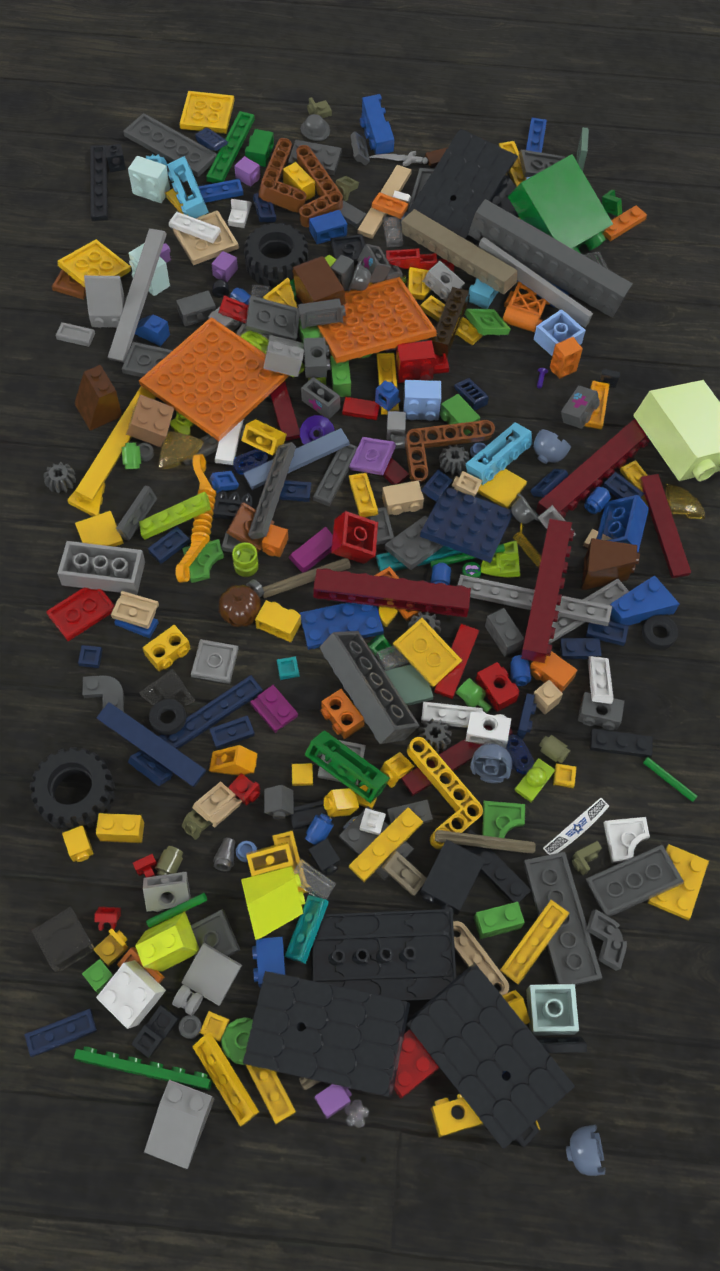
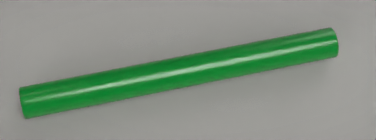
[430,544,505,568]

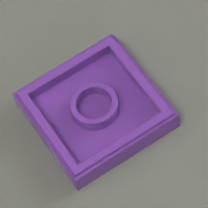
[349,437,396,475]

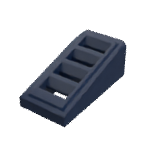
[195,128,228,151]
[454,378,489,411]

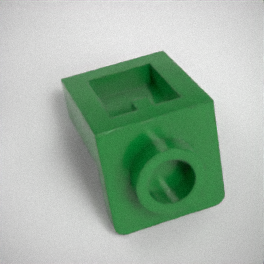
[602,190,622,216]

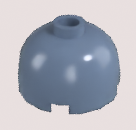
[533,429,571,464]
[470,744,512,783]
[566,1125,605,1176]

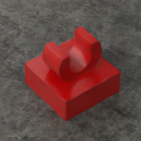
[433,353,449,374]
[133,854,157,878]
[94,907,121,931]

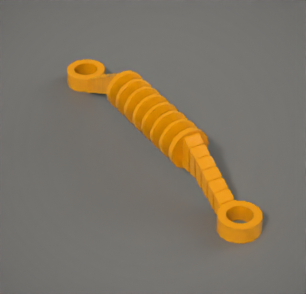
[176,454,216,582]

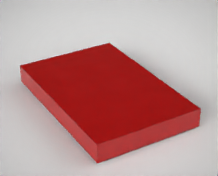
[46,587,115,641]

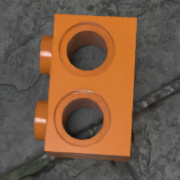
[550,337,583,379]
[320,689,364,739]

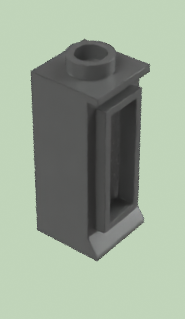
[298,299,346,329]

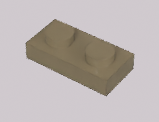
[381,851,427,896]

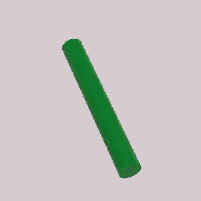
[643,757,697,802]
[146,893,207,928]

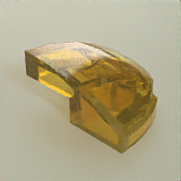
[158,432,204,469]
[665,484,705,519]

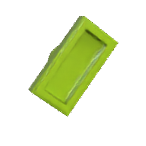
[515,758,555,803]

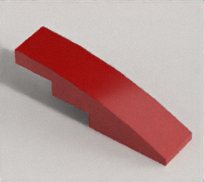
[386,248,454,273]

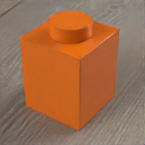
[262,524,288,557]

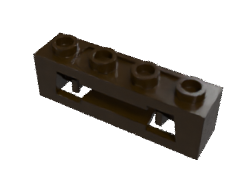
[432,287,469,358]

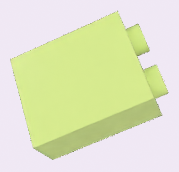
[633,380,720,481]

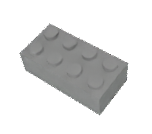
[57,541,145,595]

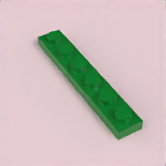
[206,111,255,183]
[74,1047,212,1091]

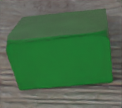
[367,635,394,662]

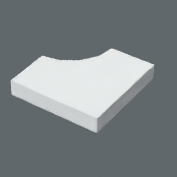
[604,817,650,863]

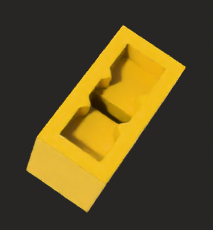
[142,625,191,672]

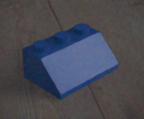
[596,495,649,552]

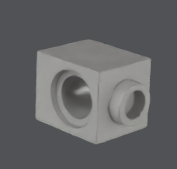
[387,411,406,440]

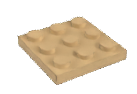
[173,210,239,265]

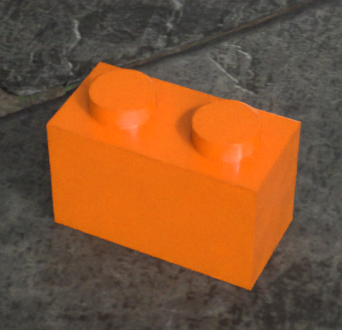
[530,651,577,692]

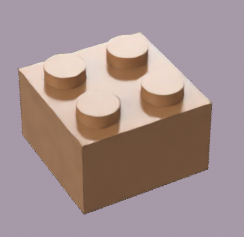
[126,395,174,447]

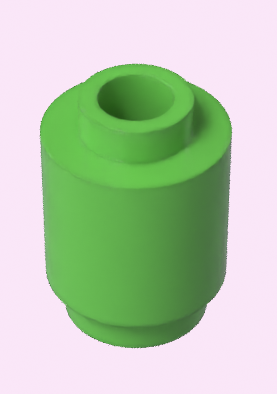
[122,443,141,469]

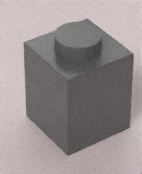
[264,785,294,820]

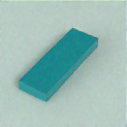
[284,895,329,964]

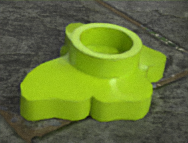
[170,412,193,439]

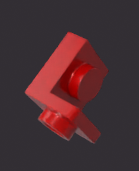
[228,773,260,806]

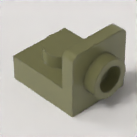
[307,97,332,118]
[335,176,359,201]
[182,810,212,840]
[572,841,602,875]

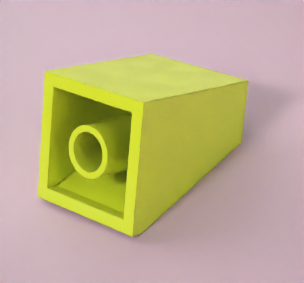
[241,866,305,940]
[135,912,200,972]

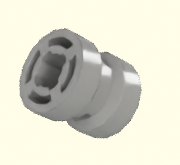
[172,985,203,1016]

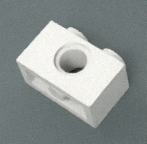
[465,711,511,748]

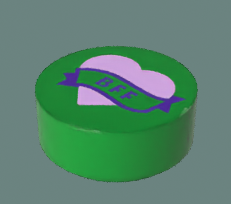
[462,562,481,578]

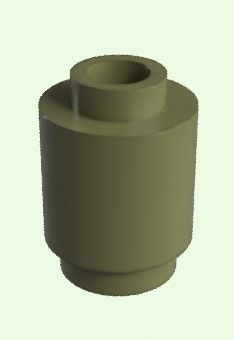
[539,735,571,764]
[155,846,183,876]

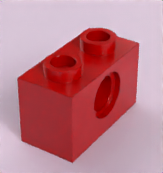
[475,662,519,712]

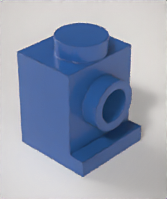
[375,380,400,411]

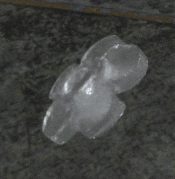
[345,1099,368,1128]

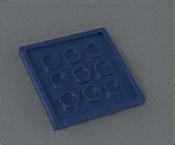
[420,487,513,563]

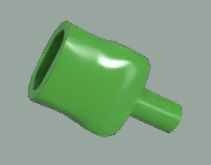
[456,678,492,713]

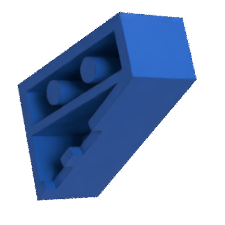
[360,94,394,155]
[610,575,679,626]

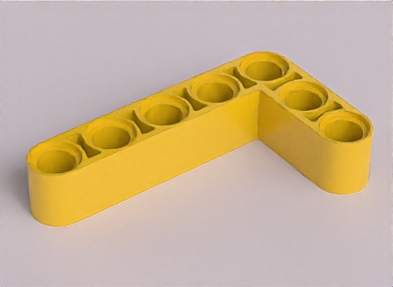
[407,737,483,849]

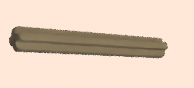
[262,558,350,598]
[435,830,536,853]

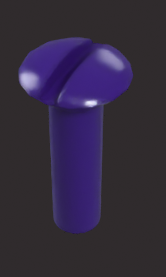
[537,367,548,388]

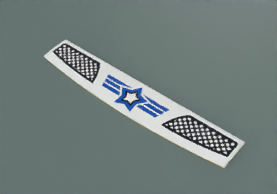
[543,798,609,855]

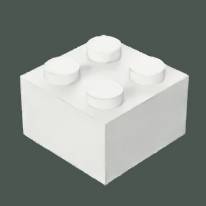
[96,960,166,1029]

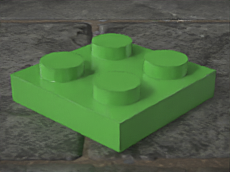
[464,309,511,336]

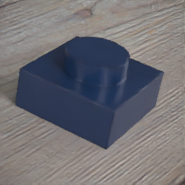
[78,645,102,668]

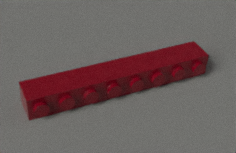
[536,419,650,518]
[521,519,574,663]
[313,568,471,617]

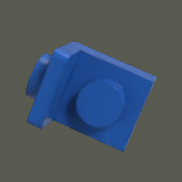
[209,471,239,498]

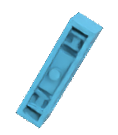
[167,156,209,218]
[466,422,532,485]

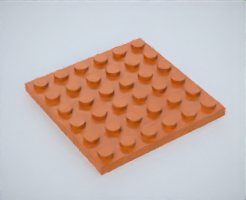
[317,277,436,363]
[139,317,290,441]

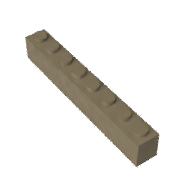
[401,209,518,294]

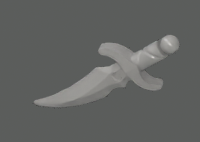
[369,151,428,166]

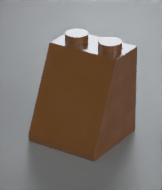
[293,256,346,305]
[75,365,122,431]
[581,538,640,590]

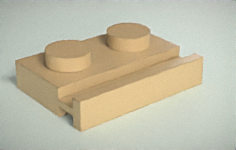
[111,591,159,629]
[192,781,242,828]

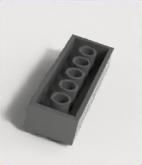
[319,631,420,744]

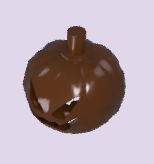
[219,585,261,627]

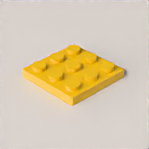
[180,91,234,134]
[58,239,131,287]

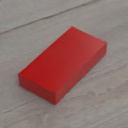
[342,397,380,420]

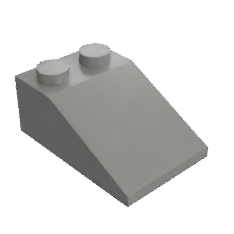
[84,275,126,328]
[263,334,304,377]
[144,1080,215,1169]

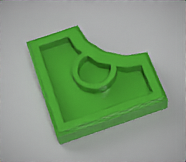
[182,539,224,583]
[482,801,525,838]

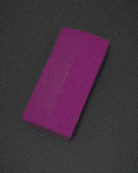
[289,527,333,573]

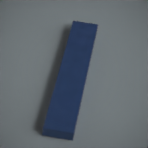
[159,675,263,749]
[96,702,206,787]

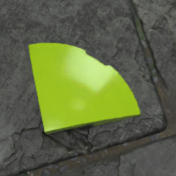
[481,541,520,577]

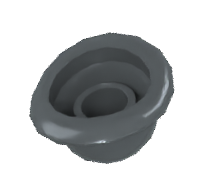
[300,114,330,141]
[347,260,371,292]
[511,493,540,524]

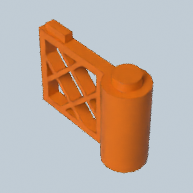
[503,281,550,333]

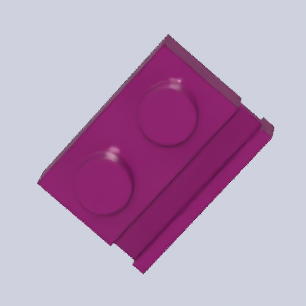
[250,685,298,733]

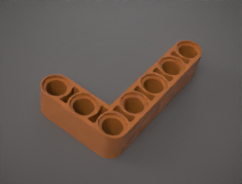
[258,138,307,212]
[296,145,343,227]
[405,420,495,484]

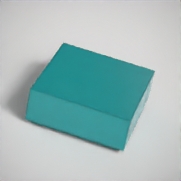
[277,656,300,680]

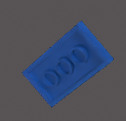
[299,602,384,650]

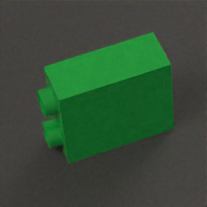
[508,154,613,254]

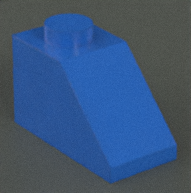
[135,314,170,347]

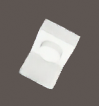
[228,199,252,228]

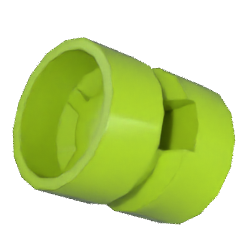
[232,542,259,577]

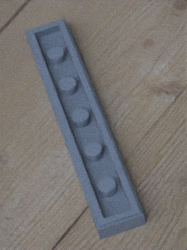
[244,428,350,490]

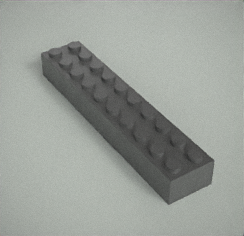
[468,199,633,318]

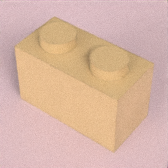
[382,481,424,515]

